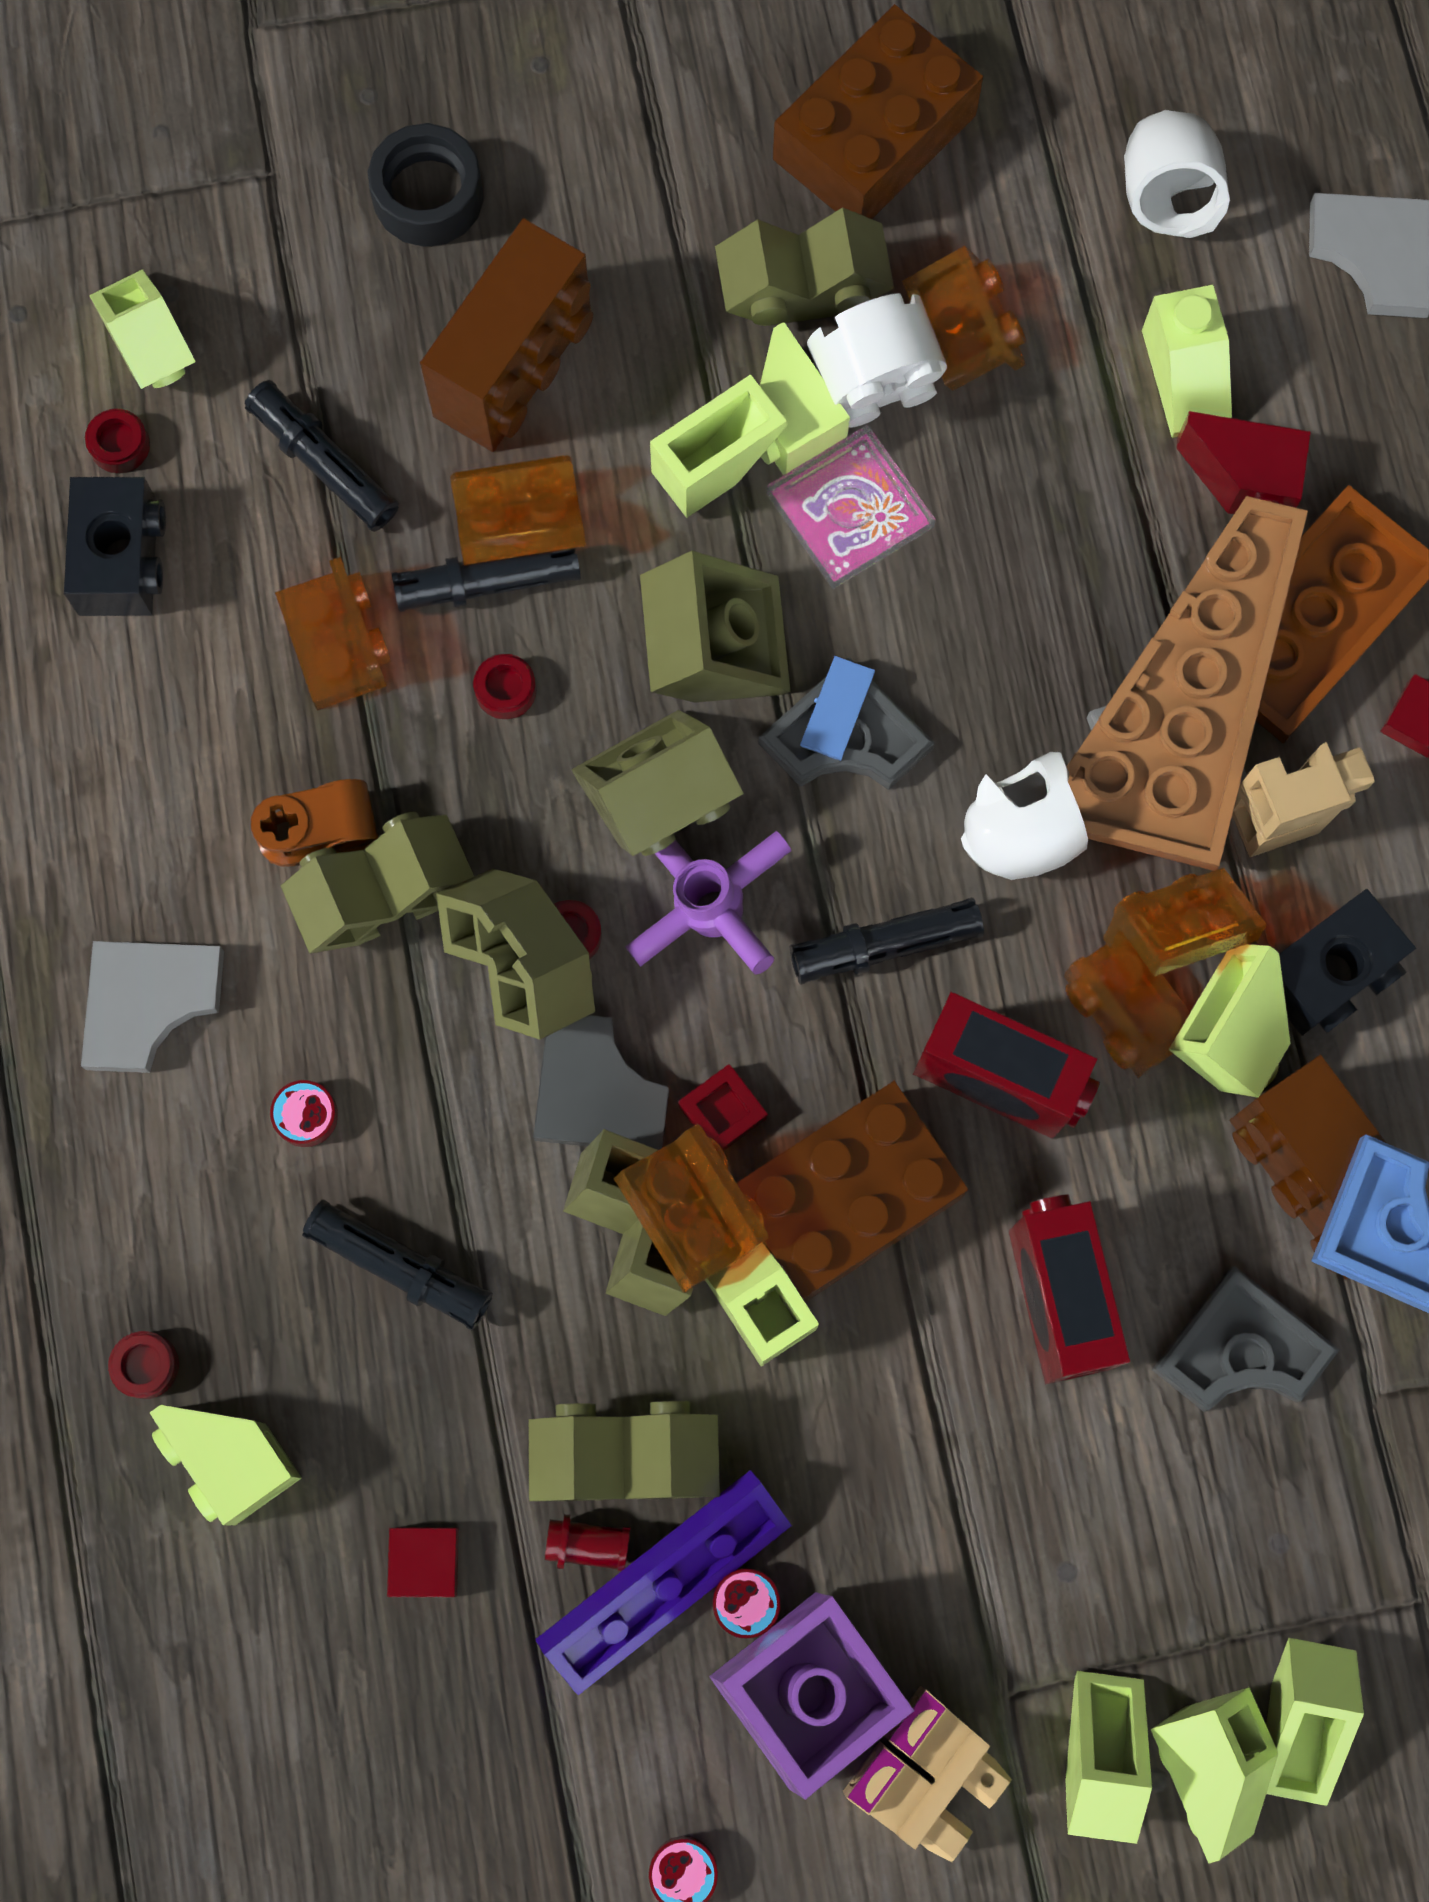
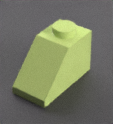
[89,269,196,389]
[1142,285,1232,438]
[760,322,850,479]
[650,375,787,518]
[1169,943,1291,1098]
[1266,1638,1364,1806]
[1066,1671,1152,1844]

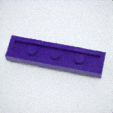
[535,1470,792,1695]

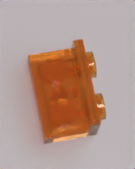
[902,246,1027,391]
[450,455,586,565]
[275,556,391,710]
[1103,868,1267,977]
[1064,929,1190,1079]
[614,1124,769,1293]

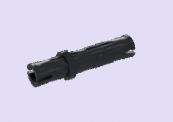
[245,380,399,532]
[391,540,581,613]
[789,897,984,985]
[302,1200,493,1331]

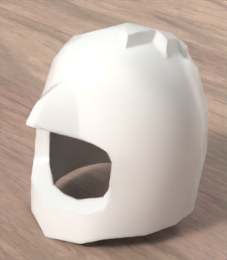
[1124,110,1230,238]
[961,752,1088,880]

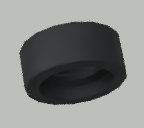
[367,123,484,247]

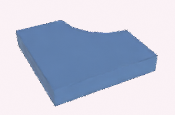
[1311,1135,1429,1313]

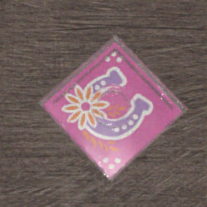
[766,425,936,589]

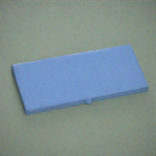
[800,656,875,761]

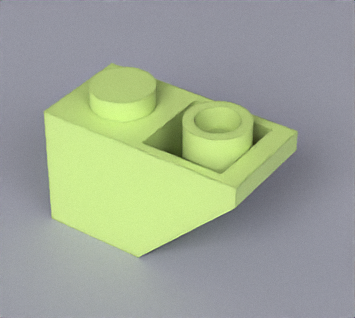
[698,1220,819,1366]
[150,1405,301,1525]
[1151,1687,1279,1863]

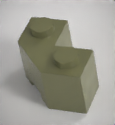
[715,207,894,326]
[281,812,474,954]
[436,869,595,1040]
[563,1129,708,1316]
[528,1401,720,1501]

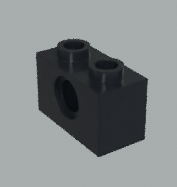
[64,477,166,616]
[1279,888,1416,1036]

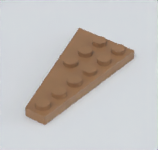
[1066,496,1308,871]

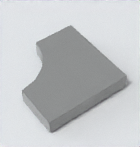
[1309,193,1429,318]
[81,941,224,1073]

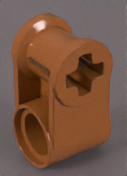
[251,779,379,867]

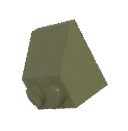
[640,551,790,703]
[571,710,744,856]

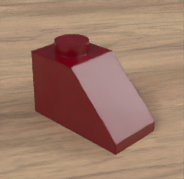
[1176,411,1311,514]

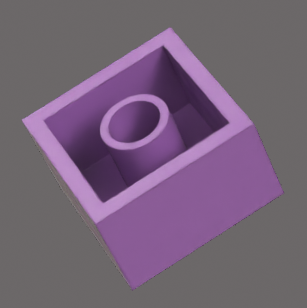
[709,1592,914,1800]

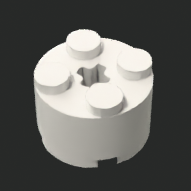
[807,293,947,428]

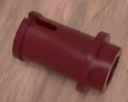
[545,1514,630,1571]

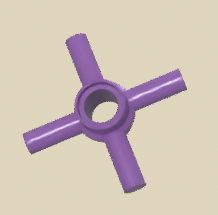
[625,831,792,974]

